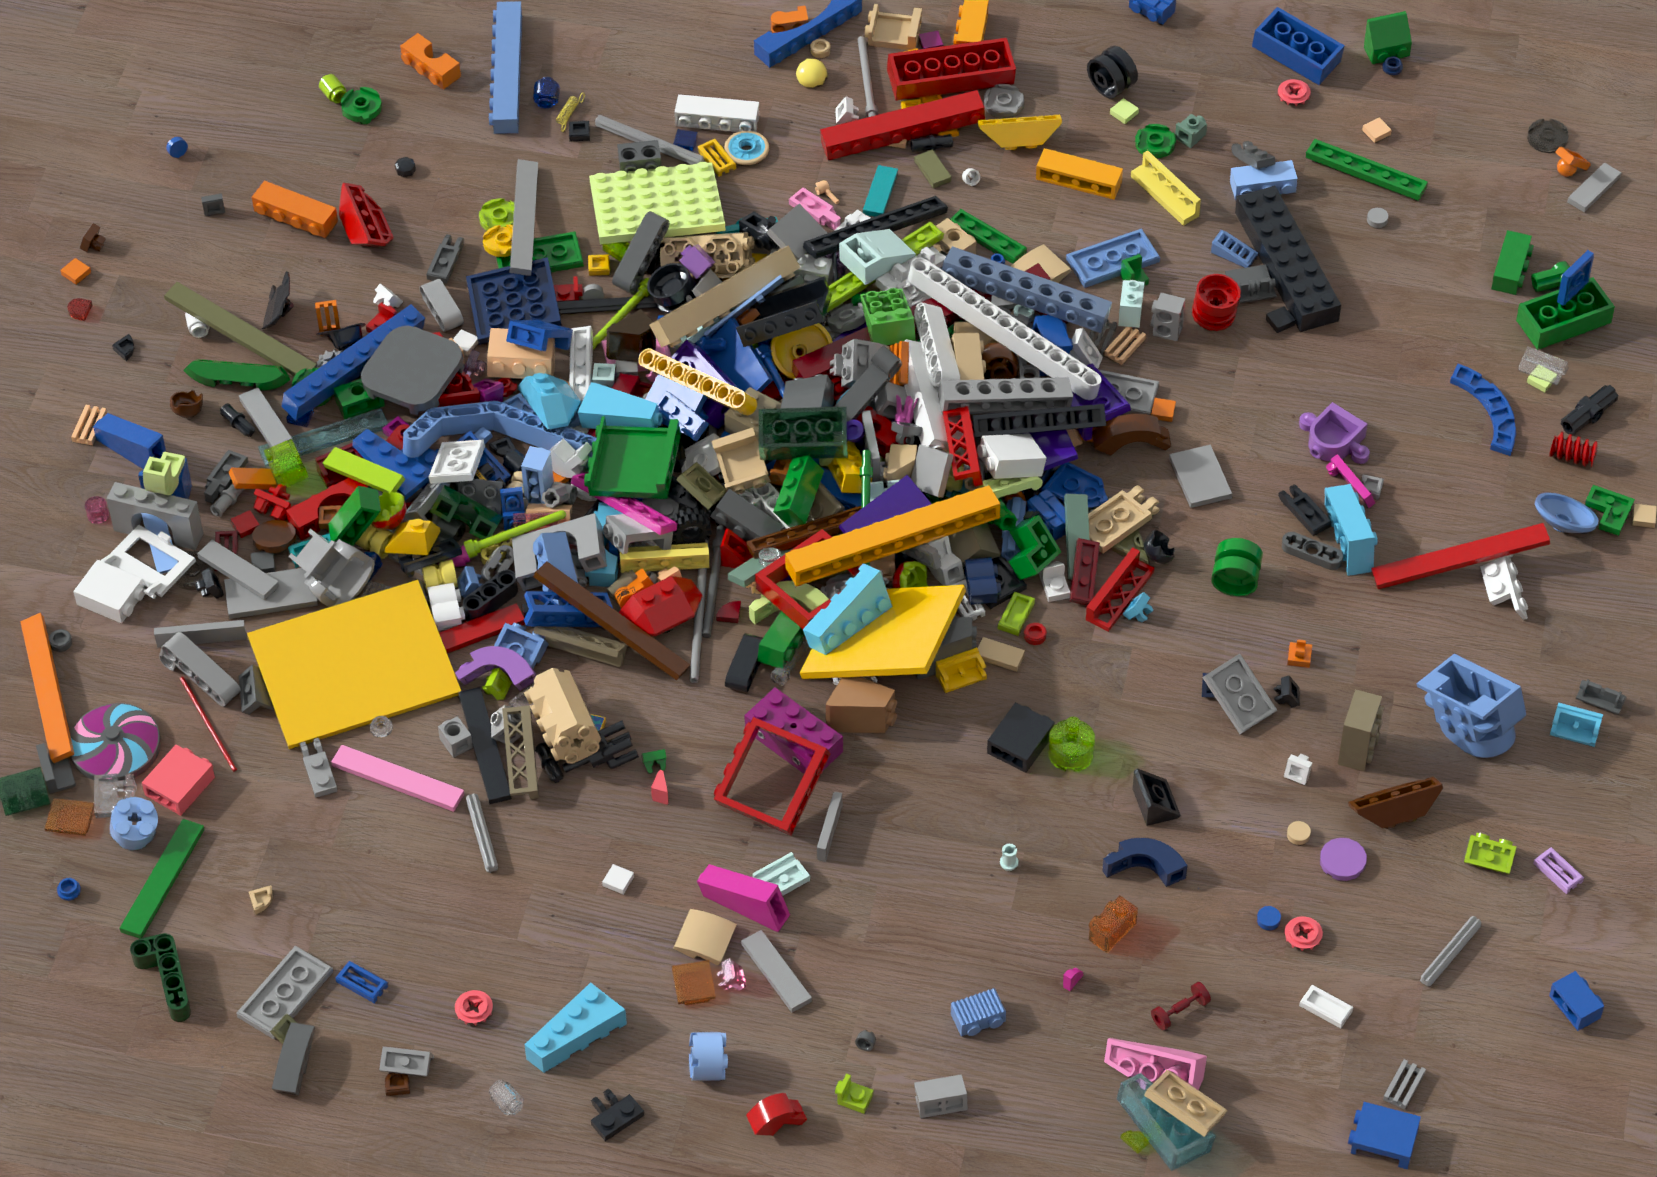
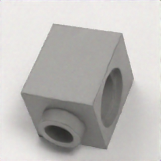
[438,716,473,758]

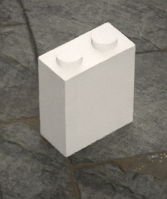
[977,434,1046,479]
[73,560,145,623]

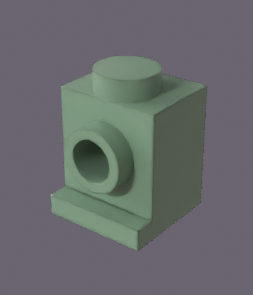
[1175,114,1207,148]

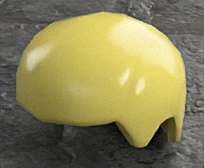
[796,59,828,88]

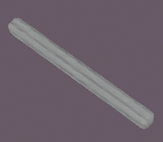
[595,115,704,165]

